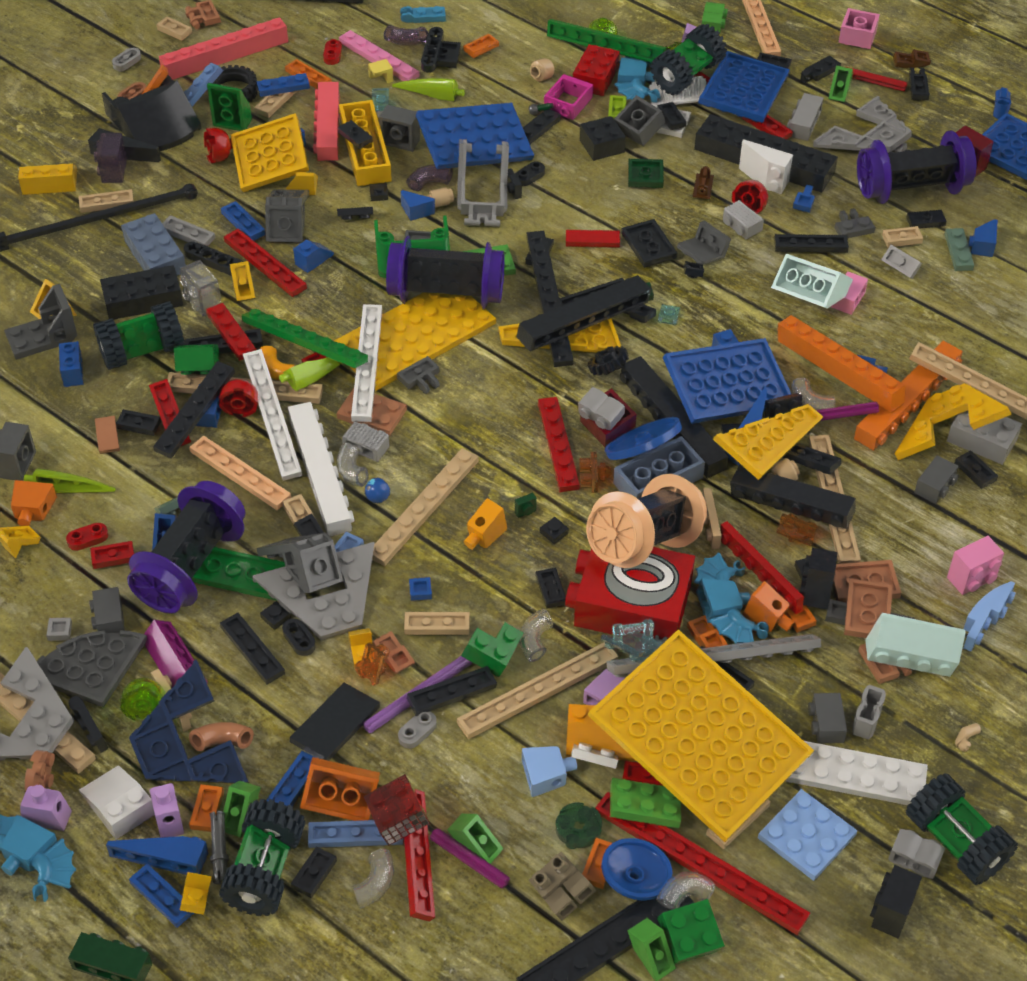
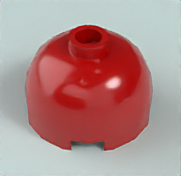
[204,128,233,163]
[732,179,768,214]
[219,379,258,417]

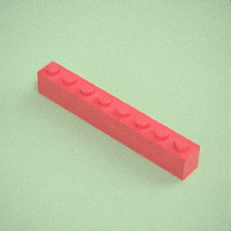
[159,17,288,80]

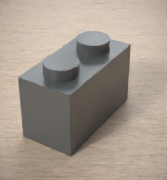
[914,455,959,504]
[89,587,125,633]
[808,693,847,744]

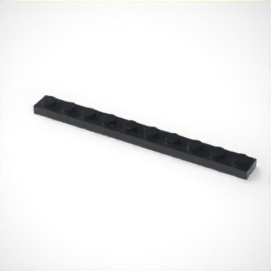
[526,231,573,367]

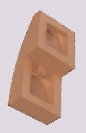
[95,416,120,454]
[373,631,415,674]

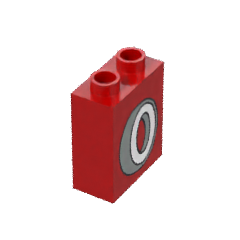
[565,547,695,642]

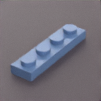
[308,819,403,848]

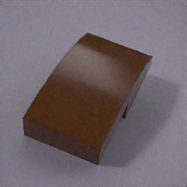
[893,49,931,68]

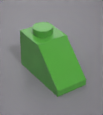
[828,66,853,102]
[223,781,261,837]
[447,813,504,864]
[627,918,676,981]

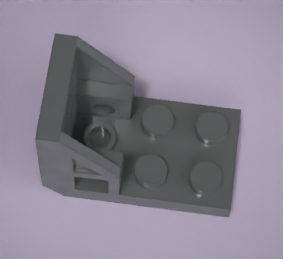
[265,189,309,242]
[4,284,77,360]
[256,533,343,593]

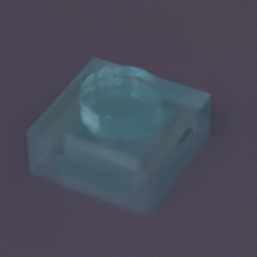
[658,304,680,325]

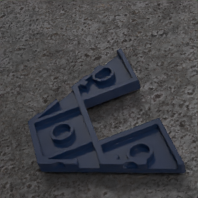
[129,659,249,783]

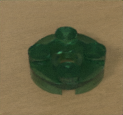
[555,802,602,849]

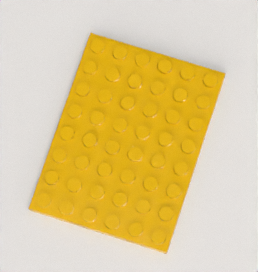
[588,629,814,842]

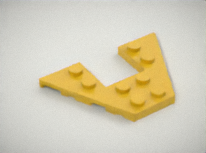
[895,383,1012,460]

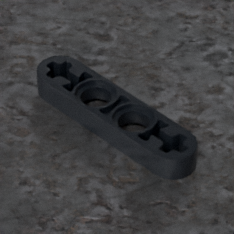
[421,27,444,73]
[184,241,244,276]

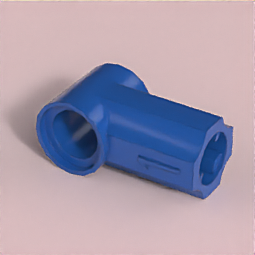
[993,87,1011,119]

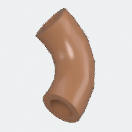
[189,722,254,751]

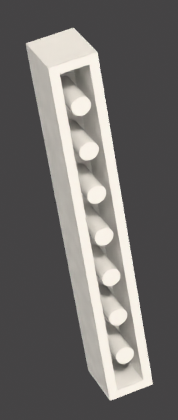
[288,402,354,536]

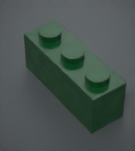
[68,932,152,981]

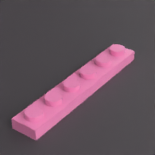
[339,30,420,81]

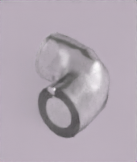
[791,378,835,410]
[337,443,369,487]
[519,608,553,662]
[352,849,395,909]
[656,871,715,910]

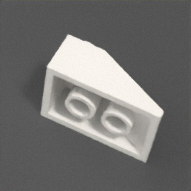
[739,139,793,194]
[79,765,155,840]

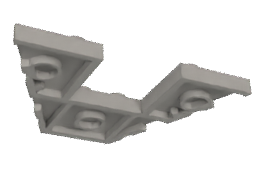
[813,95,912,152]
[253,542,375,640]
[0,647,74,760]

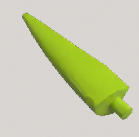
[392,78,465,101]
[279,348,354,391]
[24,468,116,493]

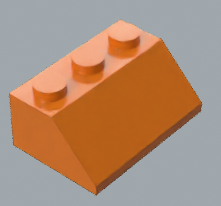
[300,757,380,821]

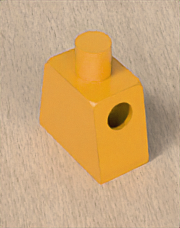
[463,498,507,550]

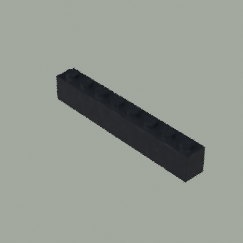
[517,275,652,352]
[620,356,729,479]

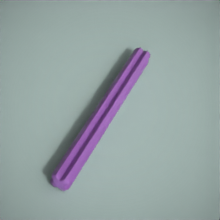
[363,656,472,733]

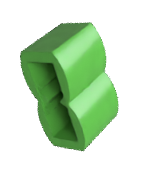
[702,2,728,32]

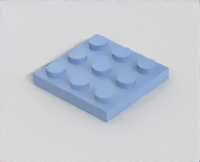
[758,789,858,881]

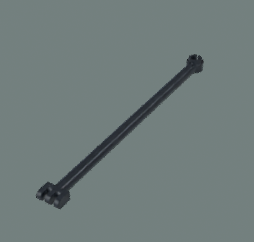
[0,183,198,252]

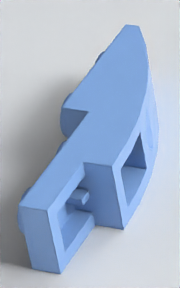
[963,581,1016,652]

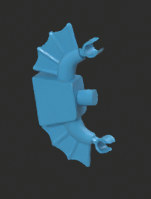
[615,56,660,102]
[694,553,768,644]
[0,814,76,902]

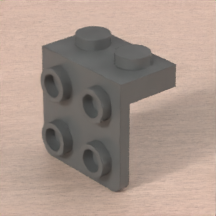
[677,221,731,265]

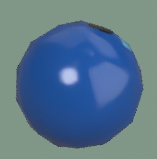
[365,478,390,504]

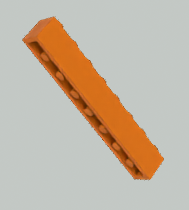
[778,315,905,412]
[854,340,963,451]

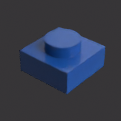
[409,577,432,601]

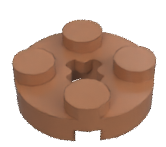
[25,750,55,791]

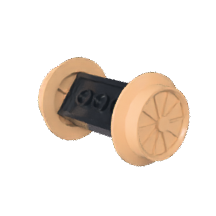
[586,474,707,568]

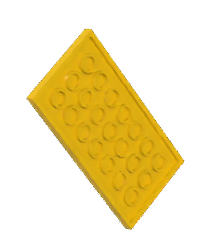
[334,292,496,391]

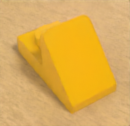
[230,261,255,301]
[0,526,41,558]
[348,628,376,669]
[180,872,212,915]

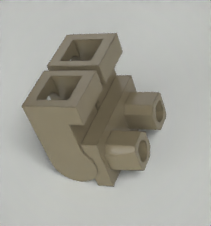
[529,852,596,921]

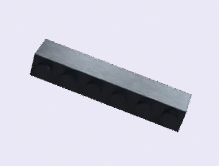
[730,465,856,529]

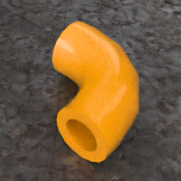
[260,346,295,382]

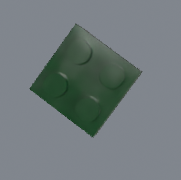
[628,159,664,188]

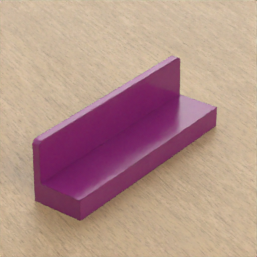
[144,620,208,689]

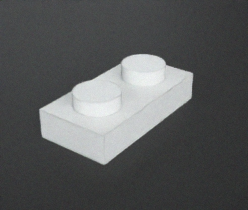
[571,743,618,769]

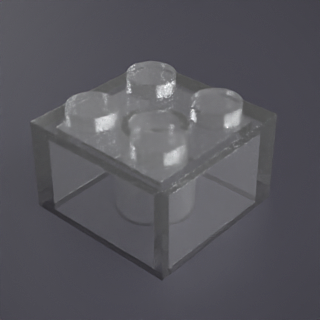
[179,260,221,317]

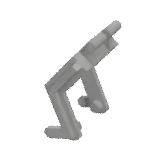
[457,139,509,227]

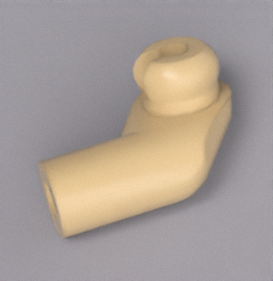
[955,723,981,752]

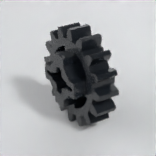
[587,346,629,376]

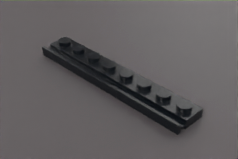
[516,877,695,981]

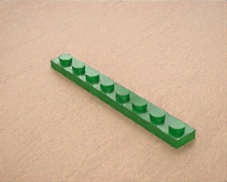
[547,19,666,63]
[242,309,368,368]

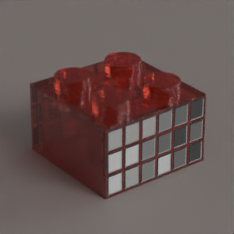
[363,774,430,846]

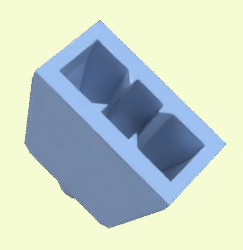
[522,746,577,797]

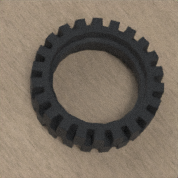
[212,65,258,102]

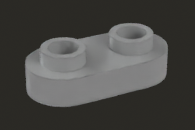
[112,48,141,72]
[398,711,437,749]

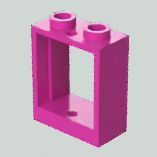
[544,74,593,120]

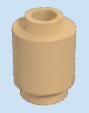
[427,187,454,208]

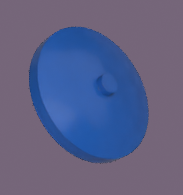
[604,417,682,460]

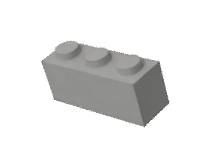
[787,93,824,141]

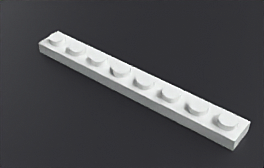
[351,304,382,422]
[243,349,302,481]

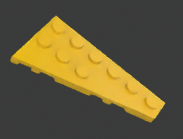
[498,318,621,353]
[713,404,823,480]

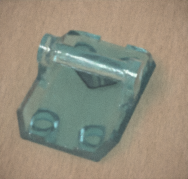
[601,619,663,660]

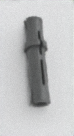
[210,811,229,884]

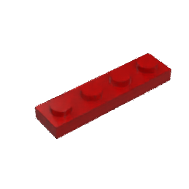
[206,303,256,361]
[149,379,191,446]

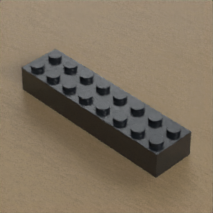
[694,114,838,193]

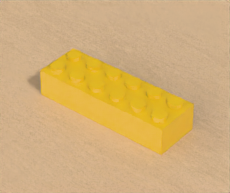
[339,100,392,186]

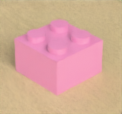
[838,8,880,49]
[947,536,1004,595]

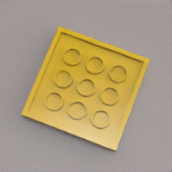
[230,113,309,192]

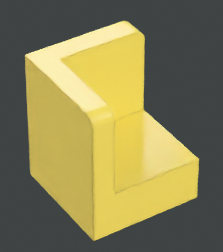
[368,59,394,83]

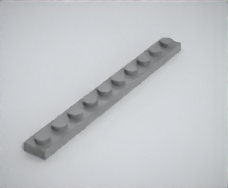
[607,634,821,677]

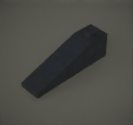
[88,128,161,162]

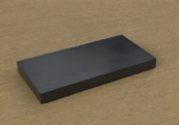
[290,682,380,761]

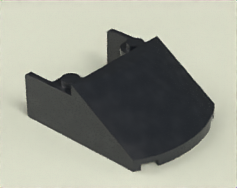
[102,75,201,152]

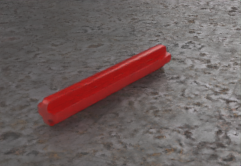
[846,67,907,92]

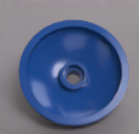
[601,838,673,900]

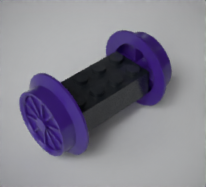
[857,130,976,204]
[386,236,505,310]
[127,481,246,613]

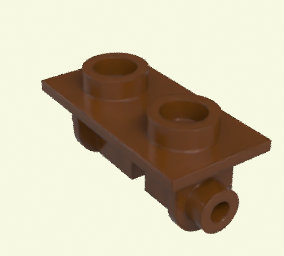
[693,166,714,199]

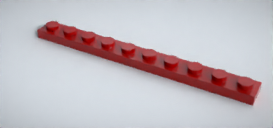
[595,792,810,936]

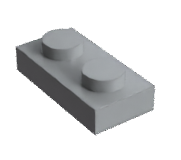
[881,245,923,279]

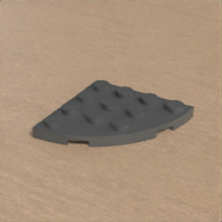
[37,630,147,708]

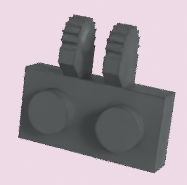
[834,208,876,238]
[397,356,440,394]

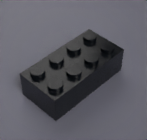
[100,265,183,320]

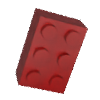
[573,44,620,96]

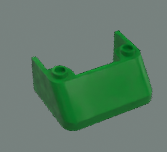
[374,215,450,278]

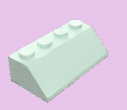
[771,254,853,308]
[865,613,965,677]

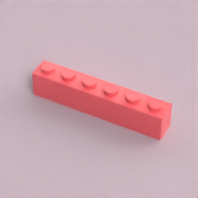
[313,82,340,161]

